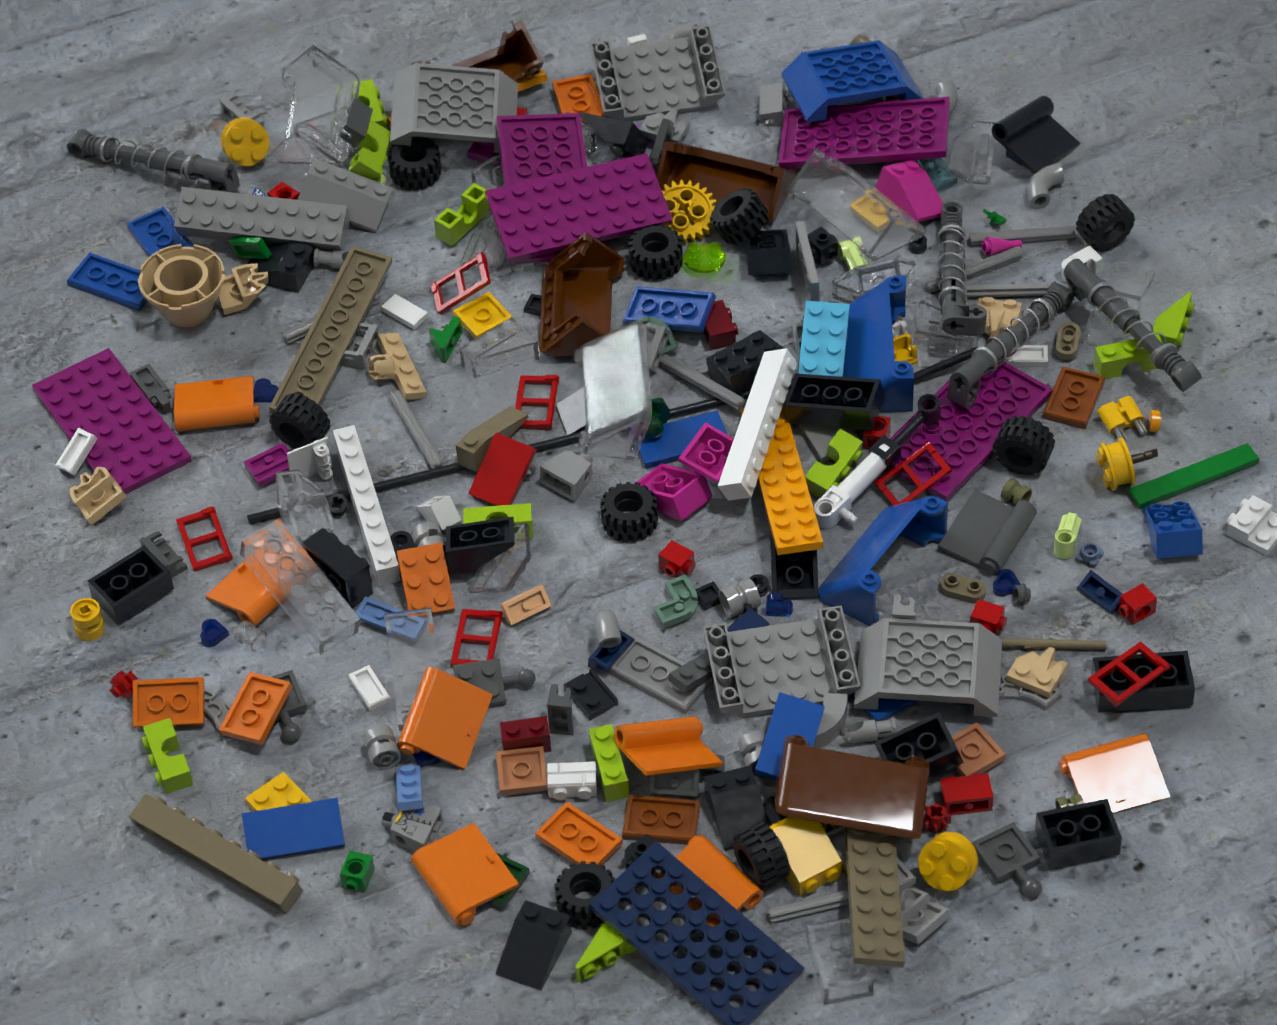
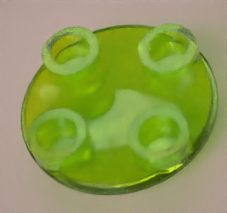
[683,242,726,273]

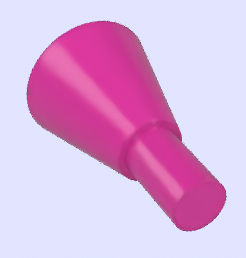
[982,236,1022,257]

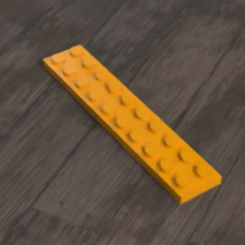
[740,403,823,555]

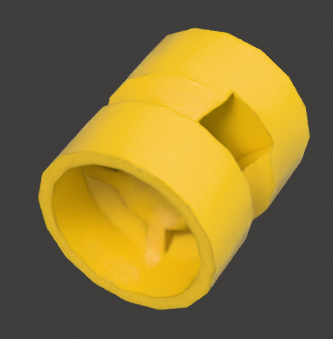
[70,598,105,641]

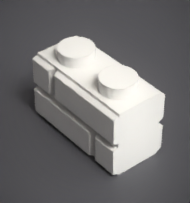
[547,762,597,800]

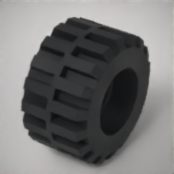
[388,136,442,190]
[710,188,769,244]
[1076,194,1135,252]
[629,225,683,281]
[269,393,331,449]
[993,416,1055,475]
[600,482,658,543]
[732,821,790,890]
[555,861,615,929]

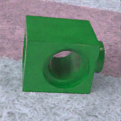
[340,850,375,893]

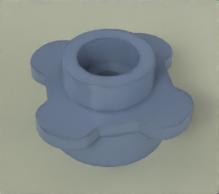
[1077,542,1104,566]

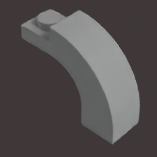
[813,693,848,748]

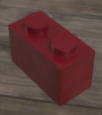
[703,300,738,351]
[499,716,552,753]

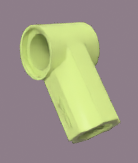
[838,238,870,279]
[1053,512,1082,559]

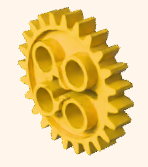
[662,180,716,245]

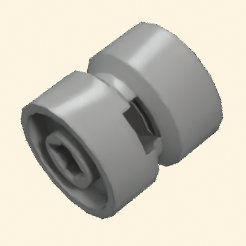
[411,521,447,558]
[718,578,761,618]
[363,725,401,770]
[738,731,766,776]

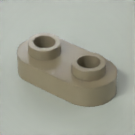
[1055,322,1081,360]
[940,574,986,603]

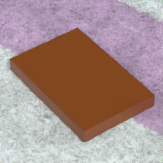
[1043,366,1105,429]
[622,795,701,845]

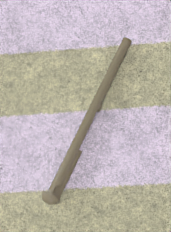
[1001,638,1107,650]

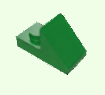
[429,316,463,363]

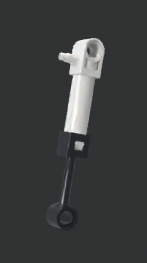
[814,394,941,529]

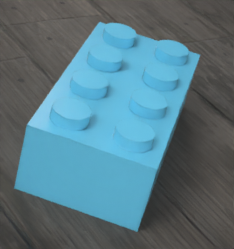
[798,301,850,377]

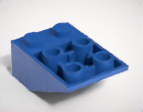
[1143,501,1203,559]

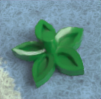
[983,209,1007,226]

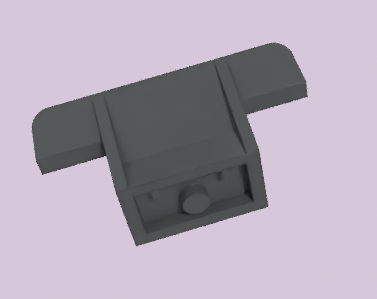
[630,755,725,796]

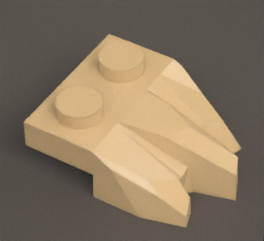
[217,263,269,315]
[977,297,1022,338]
[70,467,127,525]
[1006,647,1068,698]

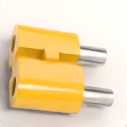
[1097,396,1147,442]

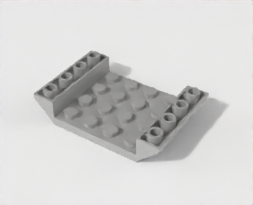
[590,25,726,121]
[390,63,518,153]
[703,605,860,718]
[854,618,1002,717]

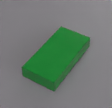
[229,237,271,259]

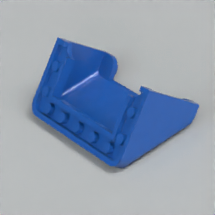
[844,275,914,413]
[819,496,948,626]

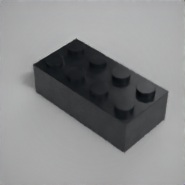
[783,373,885,430]
[1091,651,1195,713]

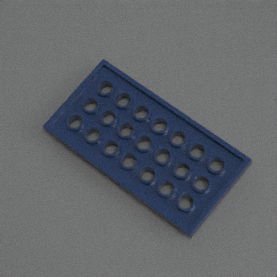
[589,841,805,1025]

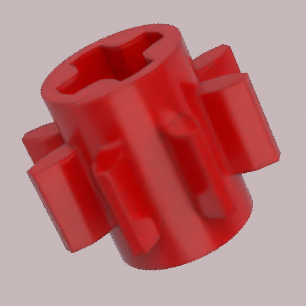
[109,670,138,699]
[923,803,951,834]

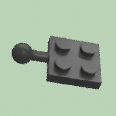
[453,658,536,707]
[272,670,307,742]
[972,822,1042,898]

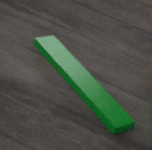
[1128,443,1259,509]

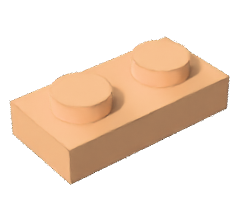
[500,585,552,625]

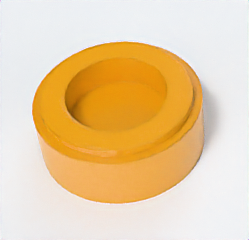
[1148,410,1161,433]

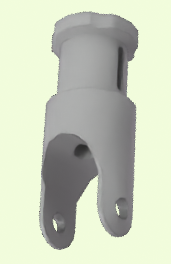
[313,248,349,269]
[841,717,897,743]

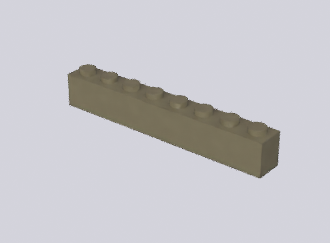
[129,793,303,914]

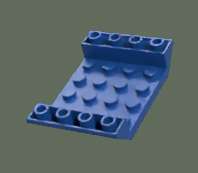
[781,40,924,122]

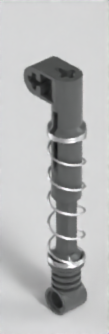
[66,129,240,193]
[938,201,987,336]
[1064,259,1202,392]
[947,282,1075,409]

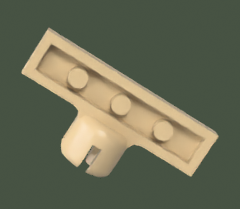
[368,333,427,400]

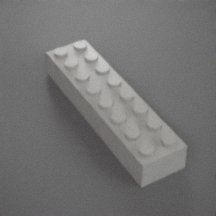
[174,187,351,252]

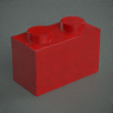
[940,773,993,816]

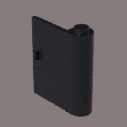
[991,95,1080,174]

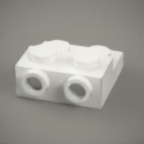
[1226,495,1277,556]

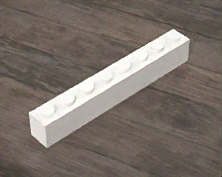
[718,348,797,501]
[333,425,401,586]

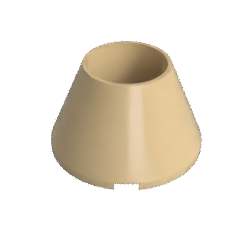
[138,244,225,328]

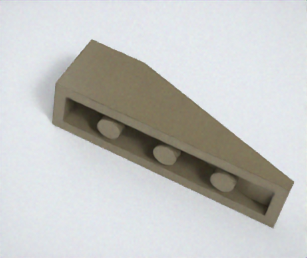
[455,406,529,472]

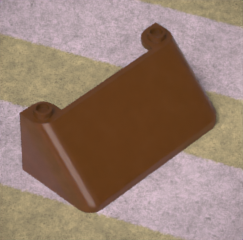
[411,21,544,81]
[657,141,797,223]
[539,232,624,356]
[774,735,930,839]

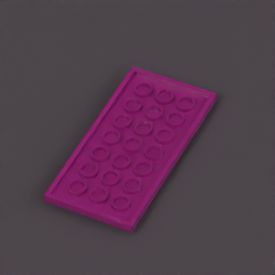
[779,97,950,169]
[496,113,587,264]
[485,153,673,263]
[32,348,192,494]
[890,361,1053,501]

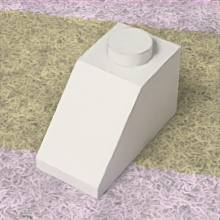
[417,496,462,532]

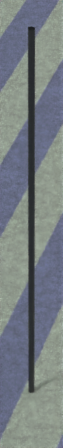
[247,378,793,524]

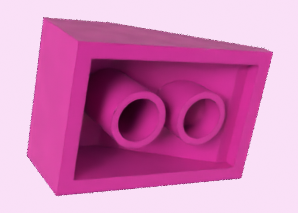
[875,160,943,222]
[677,422,734,484]
[634,463,713,521]

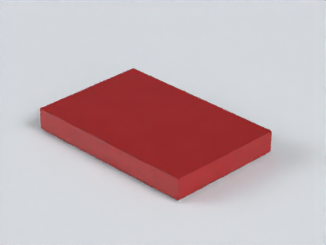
[468,433,536,506]

